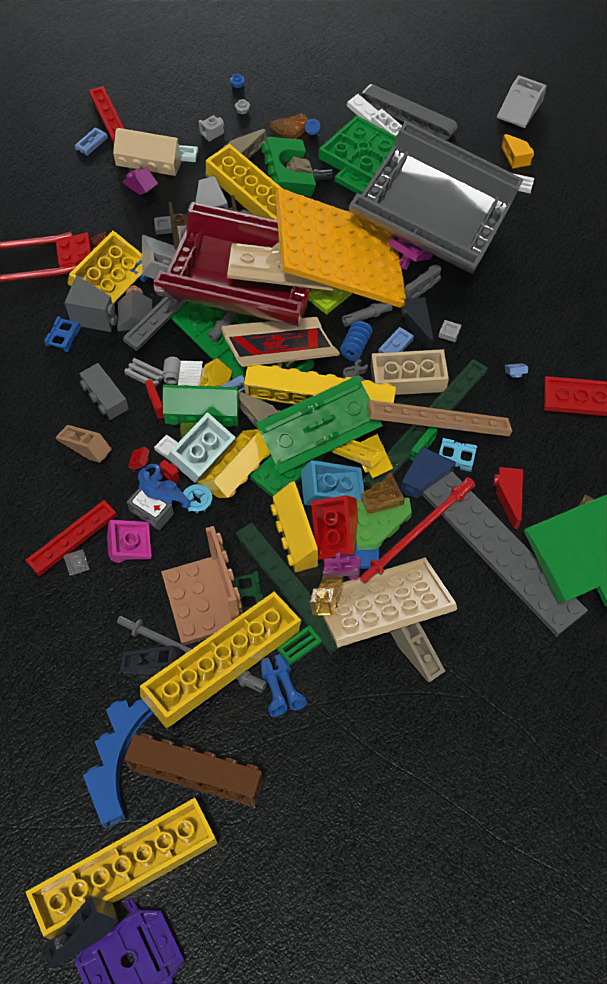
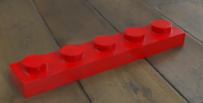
[89,86,124,144]
[26,500,117,576]

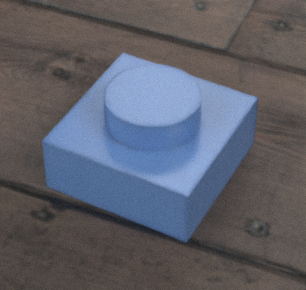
[505,363,528,377]

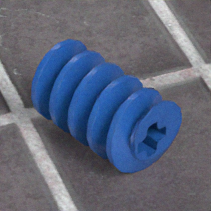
[340,321,373,361]

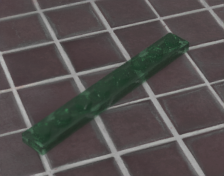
[236,523,340,654]

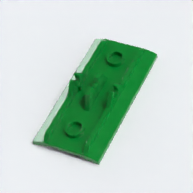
[256,375,382,474]

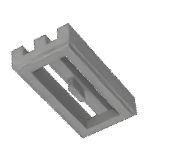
[124,358,163,388]

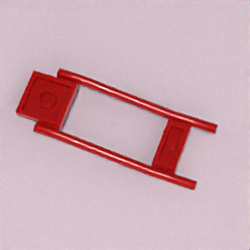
[0,232,92,282]

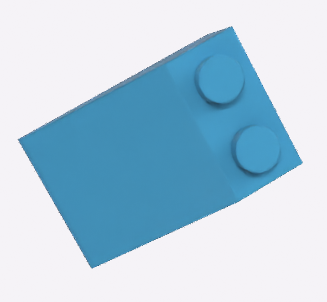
[301,460,365,506]

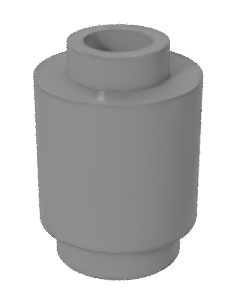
[163,357,181,384]

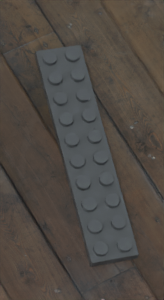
[423,472,588,636]

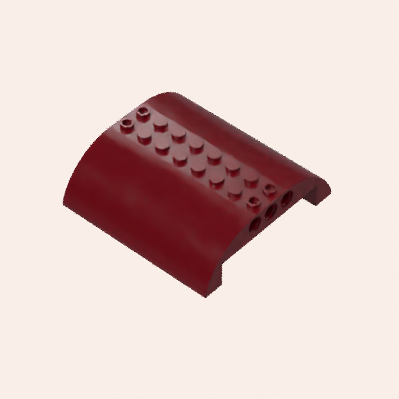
[153,202,312,327]

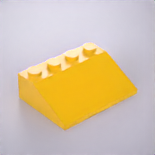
[68,231,142,304]

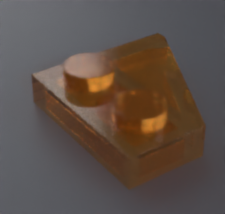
[270,113,309,139]
[361,473,405,514]

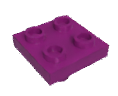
[389,237,433,270]

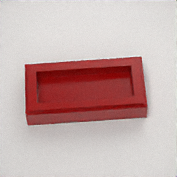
[145,379,164,419]

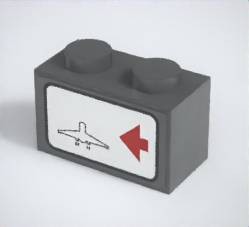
[127,488,174,530]

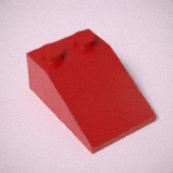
[311,495,358,560]

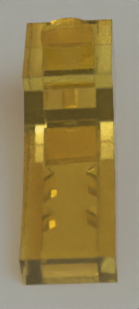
[310,576,344,615]

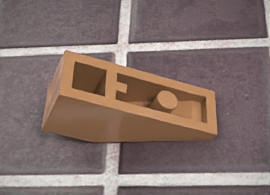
[55,425,111,463]

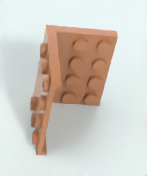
[161,526,243,645]

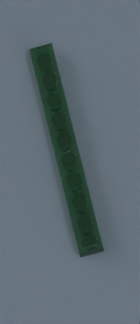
[363,359,488,493]

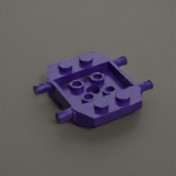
[75,897,185,984]

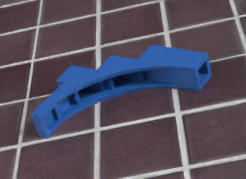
[83,699,154,829]

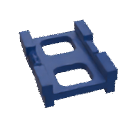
[44,317,81,352]

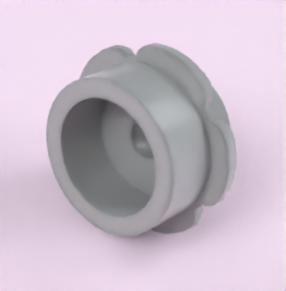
[235,99,250,114]

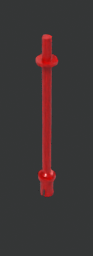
[359,477,476,584]

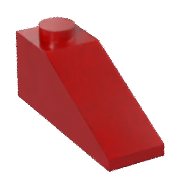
[493,467,523,529]

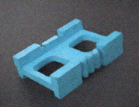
[439,438,477,472]

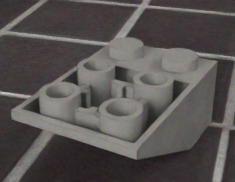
[497,75,547,128]
[142,235,176,279]

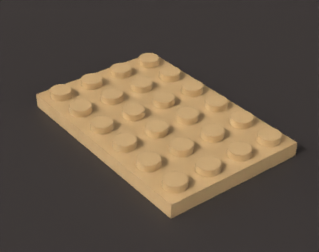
[313,558,457,648]

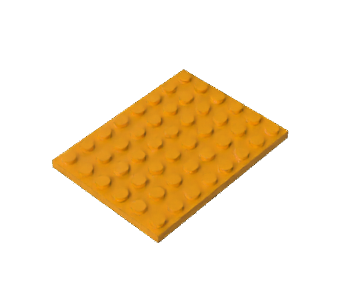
[275,188,406,308]

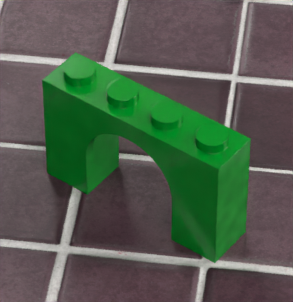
[262,137,316,197]

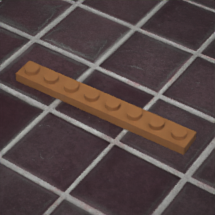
[367,400,512,436]

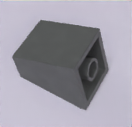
[65,276,117,332]

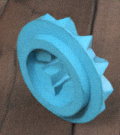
[183,484,212,513]

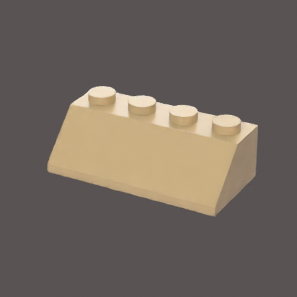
[113,128,181,176]

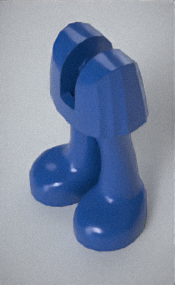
[261,653,307,717]

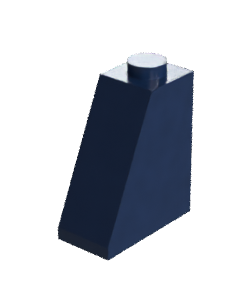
[401,447,456,499]

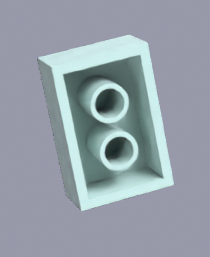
[167,412,236,482]

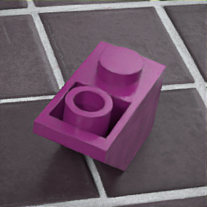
[123,167,158,195]

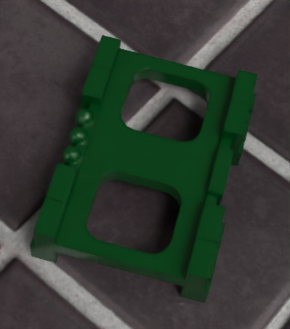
[231,571,263,612]

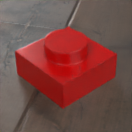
[128,447,150,470]
[159,460,180,483]

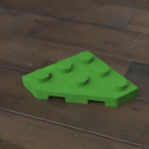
[356,498,412,551]

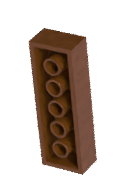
[124,733,263,808]

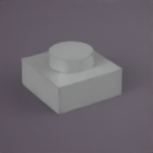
[439,320,461,342]

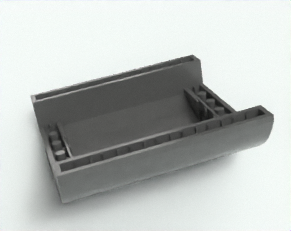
[349,121,524,274]

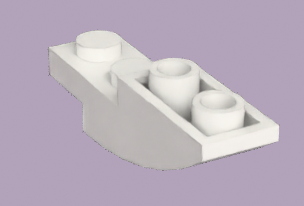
[347,94,402,136]

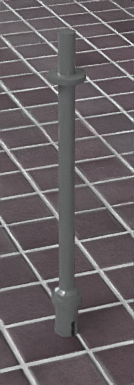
[117,616,267,694]

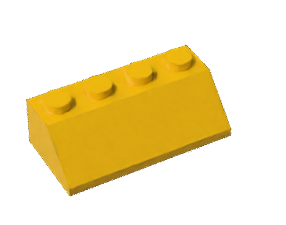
[196,429,270,498]
[270,481,318,572]

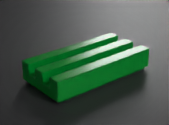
[410,427,438,461]
[277,625,322,666]

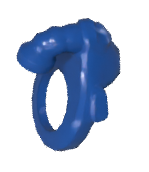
[138,464,163,483]

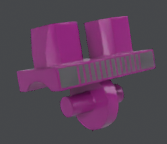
[323,552,361,582]

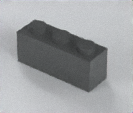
[79,363,129,420]

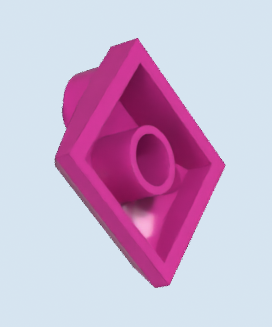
[107,520,152,563]

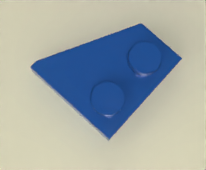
[139,479,191,508]

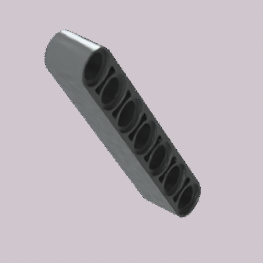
[360,84,458,140]

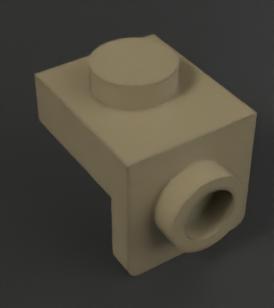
[286,156,312,173]

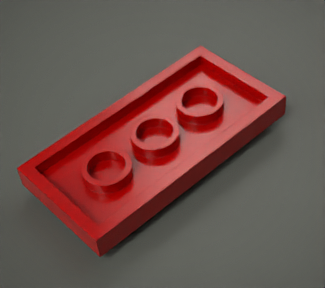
[544,376,607,416]

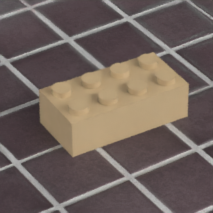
[371,350,448,395]

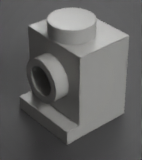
[199,115,224,141]

